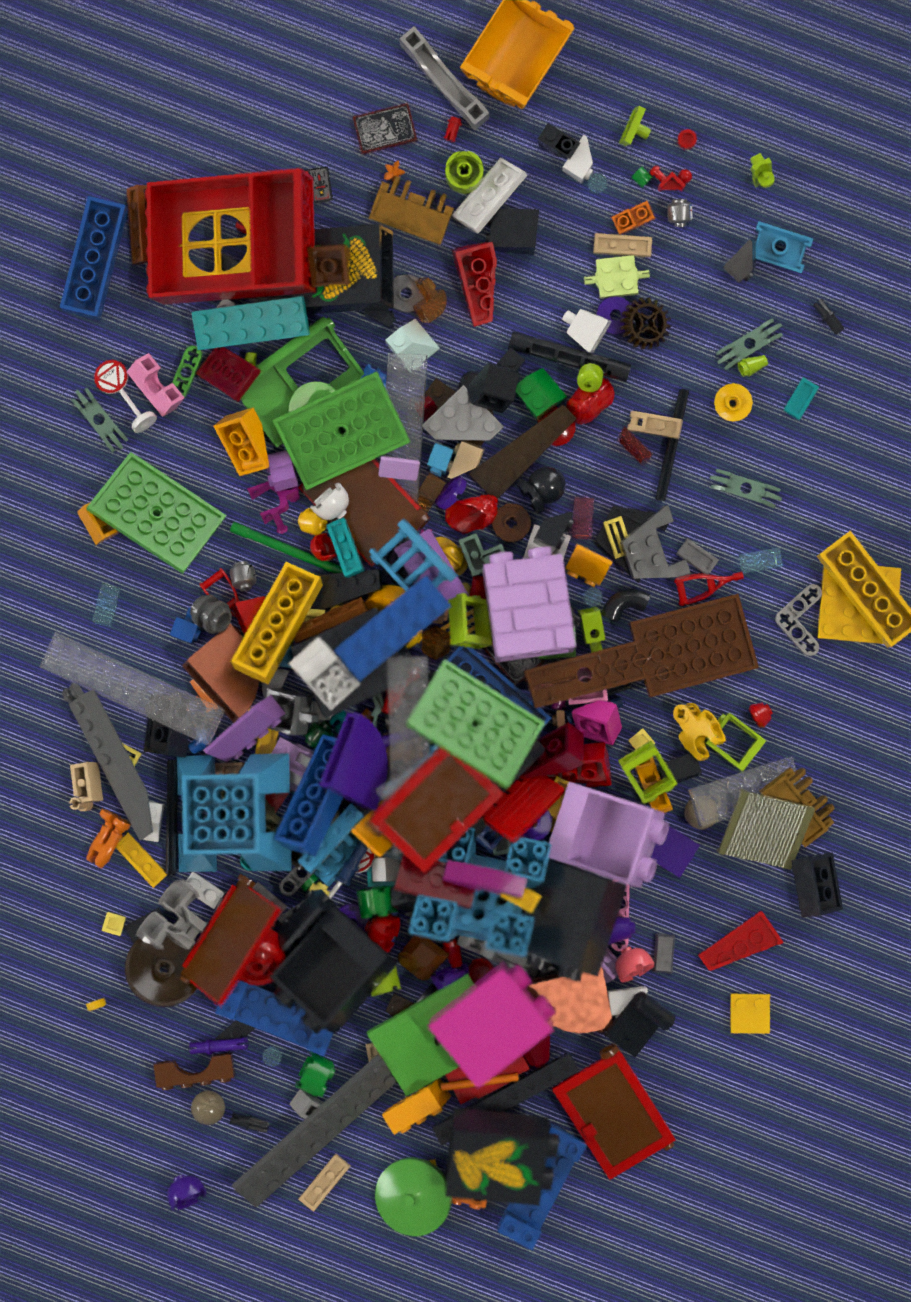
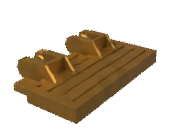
[369,176,454,245]
[759,767,834,847]

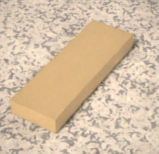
[593,233,652,257]
[299,1153,351,1212]

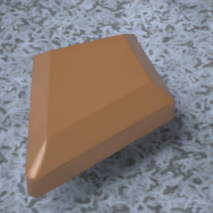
[215,762,244,775]

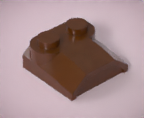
[307,244,351,287]
[398,935,449,981]

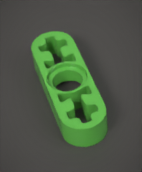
[172,346,203,398]

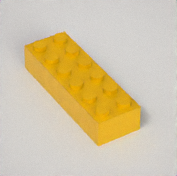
[816,531,911,648]
[231,562,323,685]

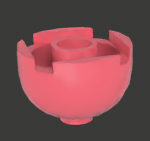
[615,946,655,983]

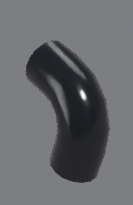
[601,588,651,622]

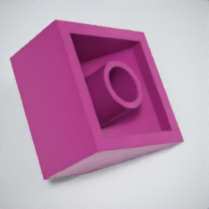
[572,700,622,745]

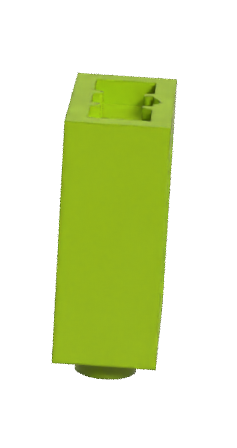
[448,593,492,649]
[705,712,766,772]
[618,740,677,804]

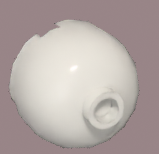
[310,483,349,520]

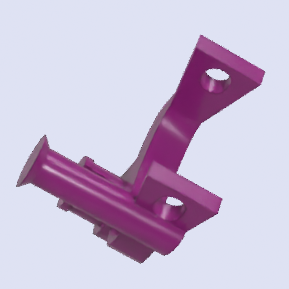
[247,481,300,534]

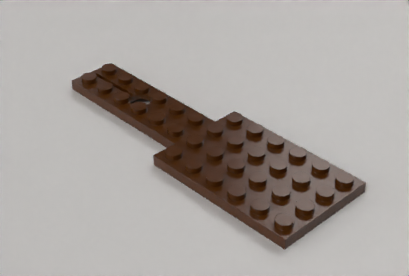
[524,594,759,709]

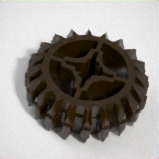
[620,297,671,350]

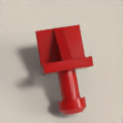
[650,166,692,192]

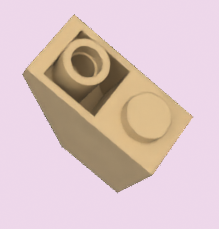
[447,441,485,479]

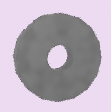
[394,274,425,313]

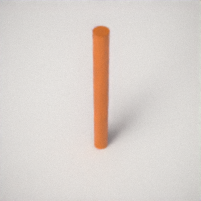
[441,1073,519,1091]

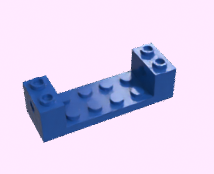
[215,980,333,1056]
[497,1123,586,1250]

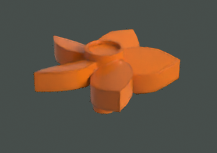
[384,160,405,181]

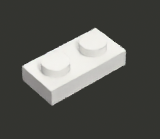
[186,872,225,909]

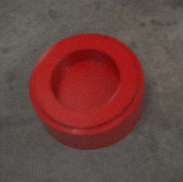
[677,129,697,150]

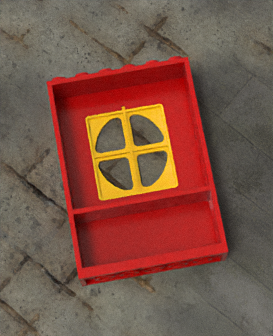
[145,168,316,305]

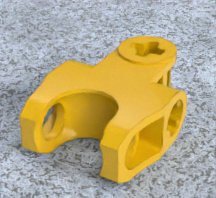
[673,703,726,761]

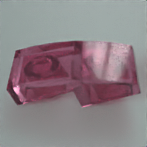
[572,497,594,539]

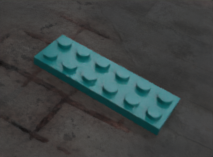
[191,296,310,350]

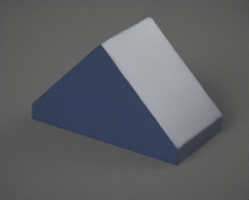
[476,825,504,852]

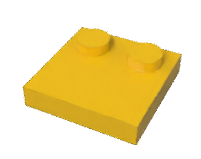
[730,993,770,1034]

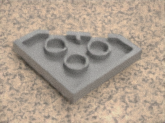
[422,385,504,441]

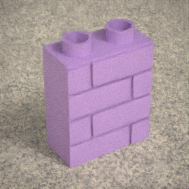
[482,547,576,662]
[549,782,669,888]

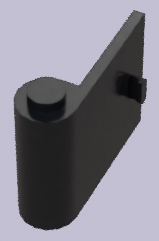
[604,991,675,1057]

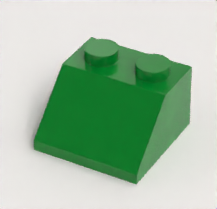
[515,368,568,421]

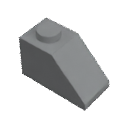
[290,1090,324,1119]

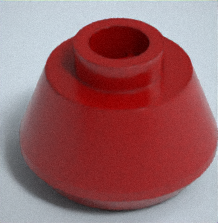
[748,703,773,728]

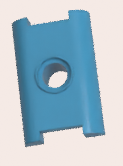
[756,221,813,273]

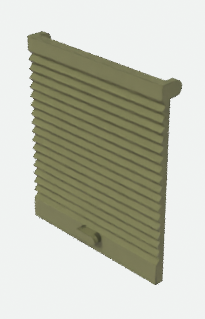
[716,788,815,870]

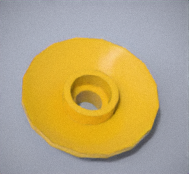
[714,383,753,422]

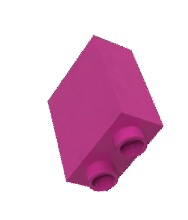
[428,961,556,1088]

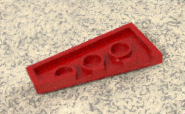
[698,911,784,971]

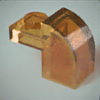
[413,277,447,323]

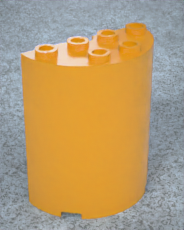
[460,0,575,109]

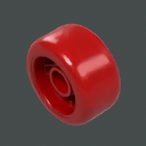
[239,929,287,986]

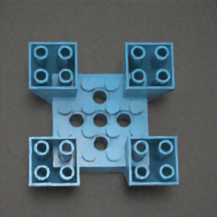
[177,753,292,872]
[409,828,552,957]

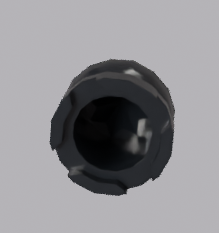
[517,466,566,514]

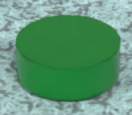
[301,874,318,892]

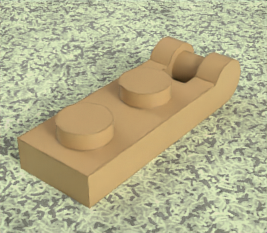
[627,411,683,439]

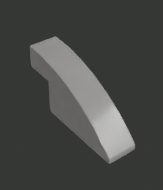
[457,936,539,977]

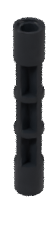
[508,331,631,382]

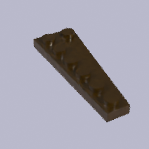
[469,405,577,498]

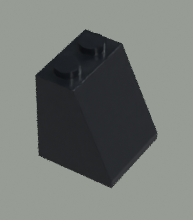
[485,209,539,255]

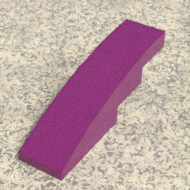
[442,861,527,899]

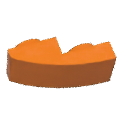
[611,201,656,235]

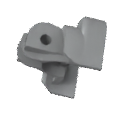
[136,880,207,949]

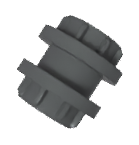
[190,595,232,634]

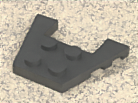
[620,505,691,579]

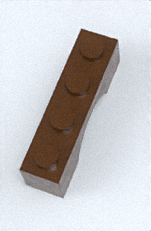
[154,1052,235,1091]

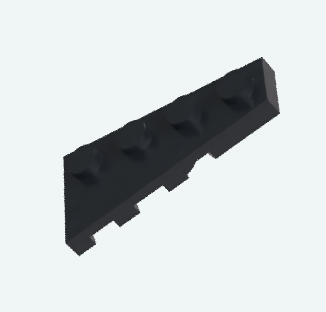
[310,569,382,610]

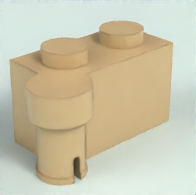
[69,762,103,811]

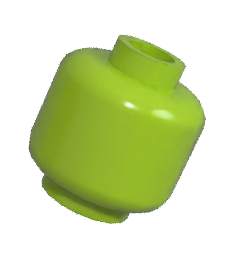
[577,363,603,392]

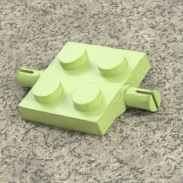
[584,255,650,299]

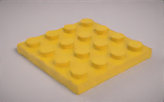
[817,566,901,644]

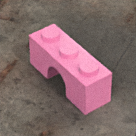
[127,353,184,417]

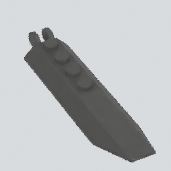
[62,682,153,840]

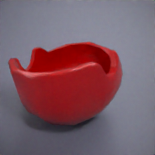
[310,533,337,561]
[468,958,495,983]

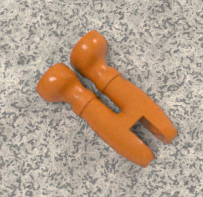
[86,809,131,869]

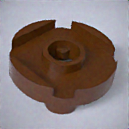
[492,503,531,542]

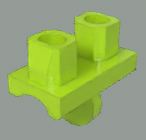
[750,153,775,188]

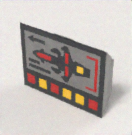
[304,166,333,204]

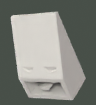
[289,637,360,710]

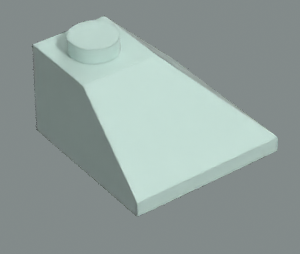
[385,319,440,373]

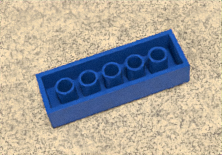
[60,196,128,320]
[333,576,451,681]
[447,646,551,731]
[273,734,343,857]

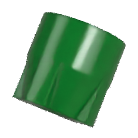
[631,167,652,188]

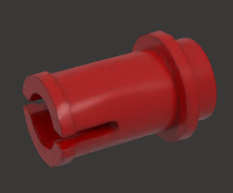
[443,116,462,143]

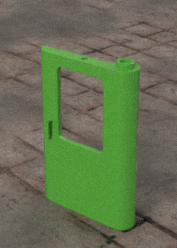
[240,316,365,447]

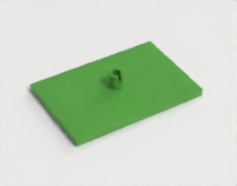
[272,371,411,490]
[86,452,226,574]
[405,660,545,788]
[367,974,474,1096]

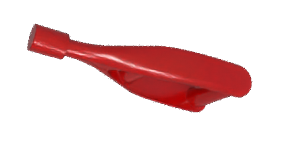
[199,568,240,618]
[674,571,744,606]

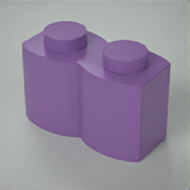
[267,450,298,492]

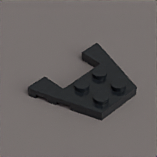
[595,506,668,583]

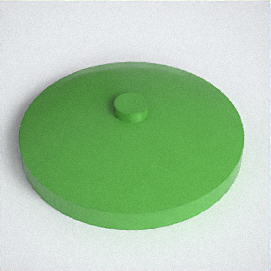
[375,1157,452,1236]

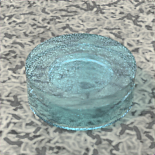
[588,173,607,194]
[583,587,603,607]
[262,1046,282,1067]

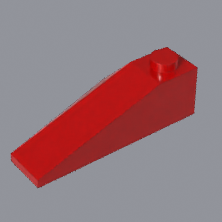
[452,242,497,327]
[546,742,612,787]

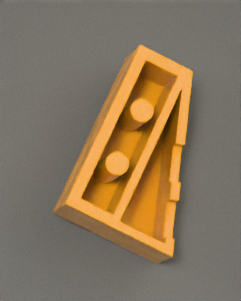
[382,1078,451,1134]

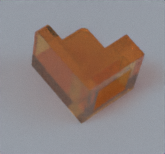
[422,626,450,660]

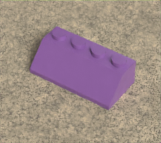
[394,529,469,601]
[204,695,285,762]

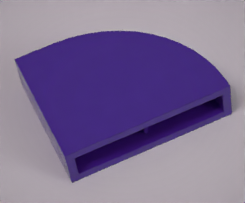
[320,713,388,811]

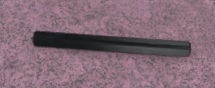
[655,389,689,501]
[165,760,178,875]

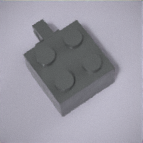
[266,688,319,735]

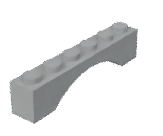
[399,26,489,131]

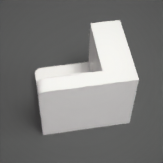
[372,857,400,882]

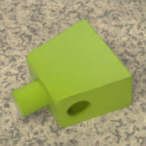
[577,607,606,653]

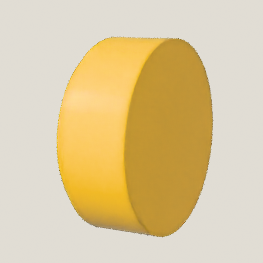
[86,998,106,1011]

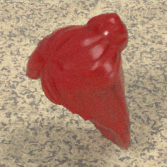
[566,378,615,424]
[445,494,498,534]

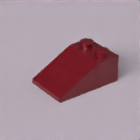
[524,722,584,778]

